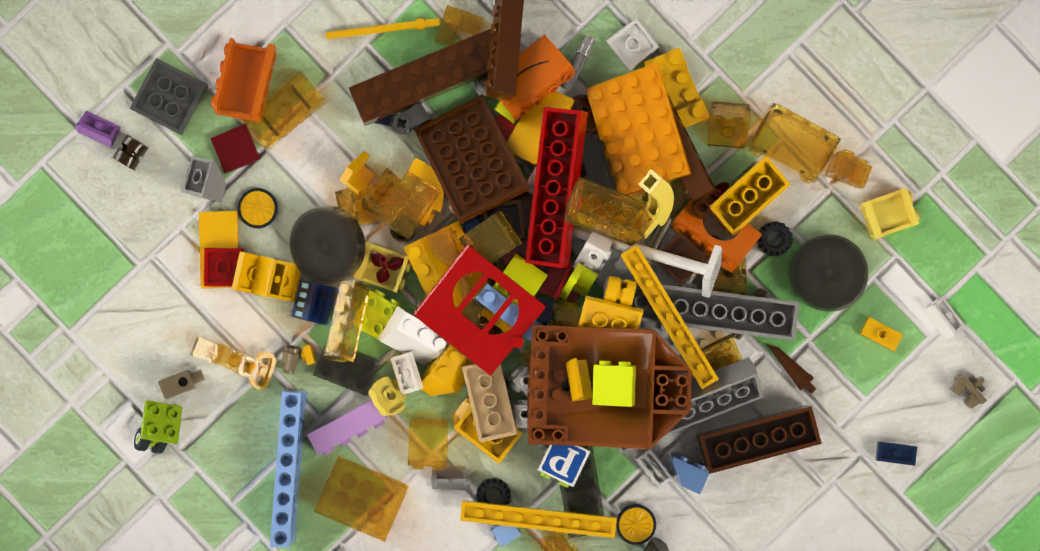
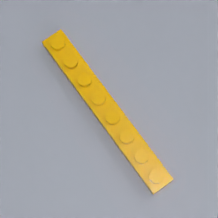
[620,245,719,389]
[460,500,617,538]

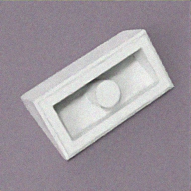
[924,296,965,339]

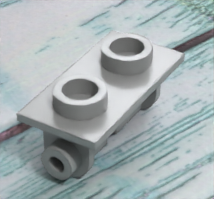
[431,470,470,489]

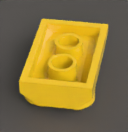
[452,398,523,464]

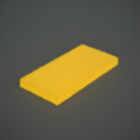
[507,91,574,166]
[199,211,239,289]

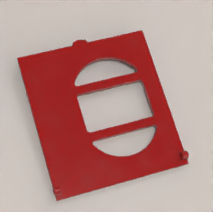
[413,244,546,376]

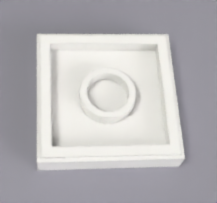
[606,18,660,72]

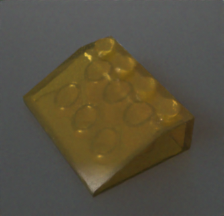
[314,456,409,542]

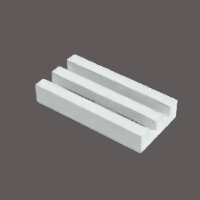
[635,449,674,489]

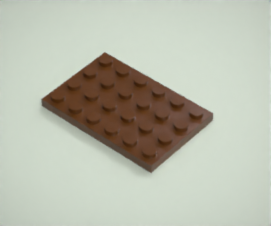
[414,95,530,224]

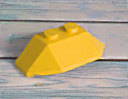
[420,343,475,396]

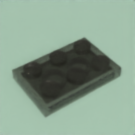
[313,339,381,396]

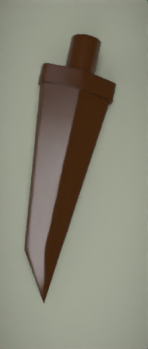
[767,344,816,394]

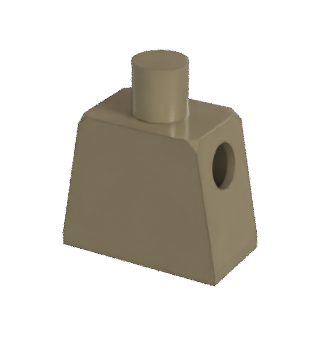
[158,369,205,400]

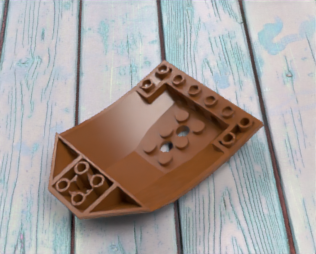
[527,325,692,449]

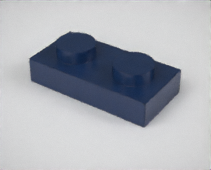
[875,441,917,466]

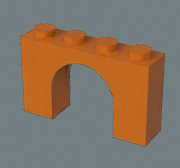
[671,195,762,273]

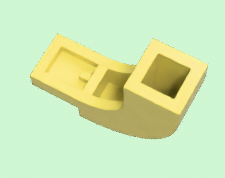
[631,169,674,239]

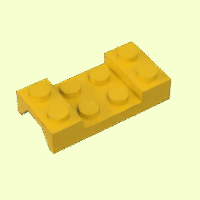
[643,47,710,128]

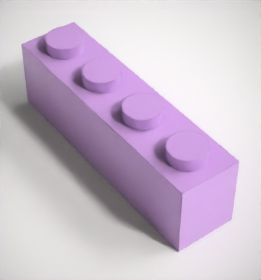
[307,400,387,456]

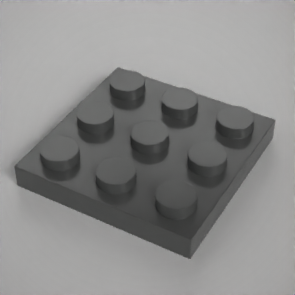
[130,58,208,135]

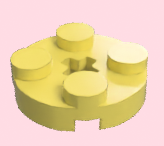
[369,376,406,416]

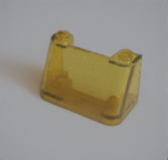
[747,103,841,184]

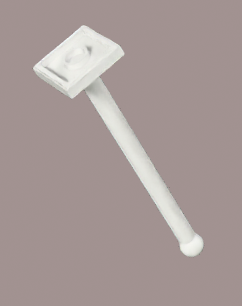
[573,226,722,298]

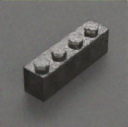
[581,135,622,217]

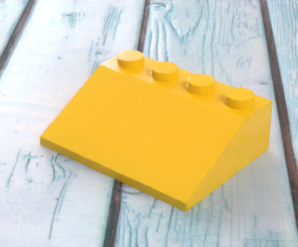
[403,221,489,307]

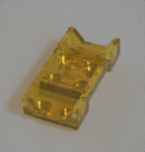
[242,71,327,151]

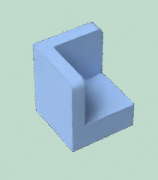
[491,525,521,547]

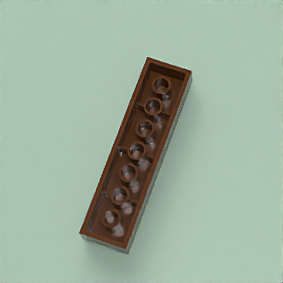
[348,29,492,126]

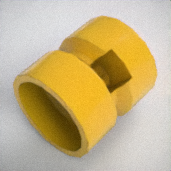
[604,276,637,306]

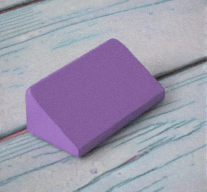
[77,111,121,148]

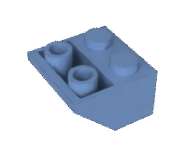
[669,452,710,495]

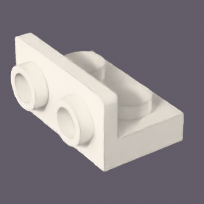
[391,352,423,395]

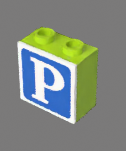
[538,445,590,488]

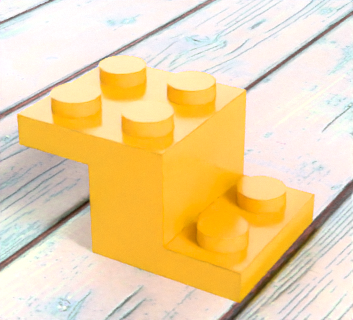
[232,251,303,302]

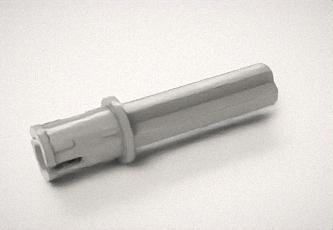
[561,35,596,90]

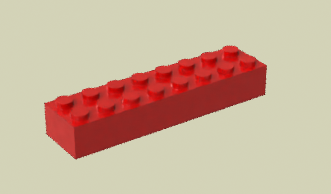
[525,107,588,268]

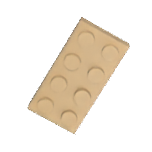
[462,364,518,443]

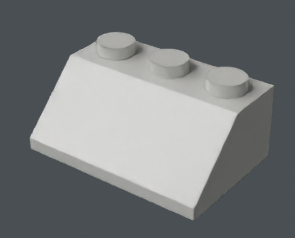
[378,306,448,365]

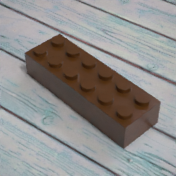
[697,405,822,474]

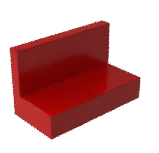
[539,263,573,299]

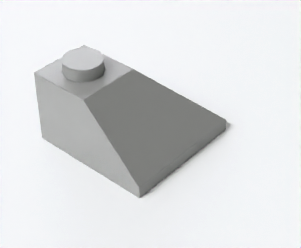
[182,156,226,203]

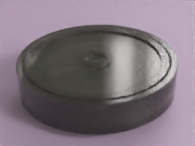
[290,206,366,284]
[789,234,868,312]

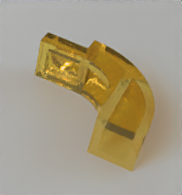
[190,337,261,379]

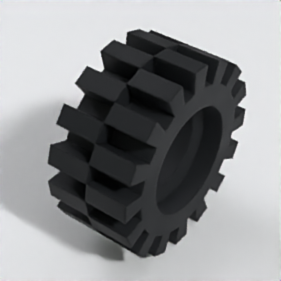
[757,221,793,256]
[476,478,511,505]

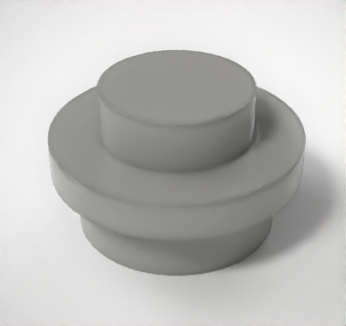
[473,79,487,97]

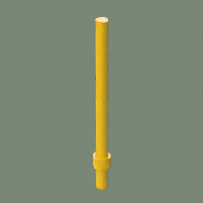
[326,18,440,40]

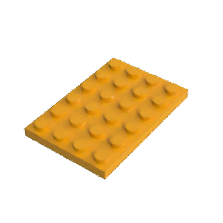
[586,63,691,198]

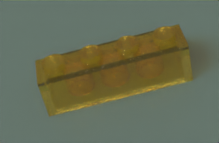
[565,177,647,246]
[322,280,370,362]

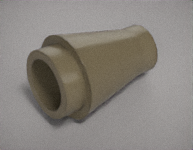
[283,345,301,375]

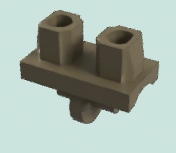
[950,374,987,409]

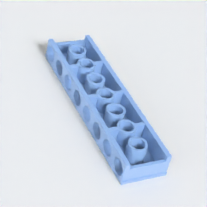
[270,389,307,548]

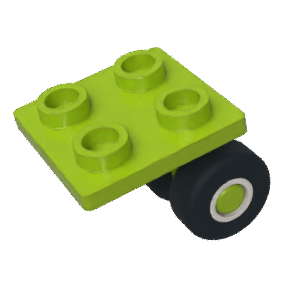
[134,400,182,454]

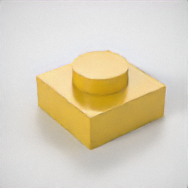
[301,344,317,365]

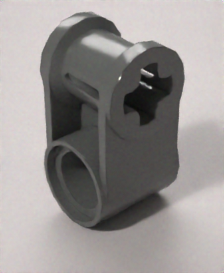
[393,103,431,135]

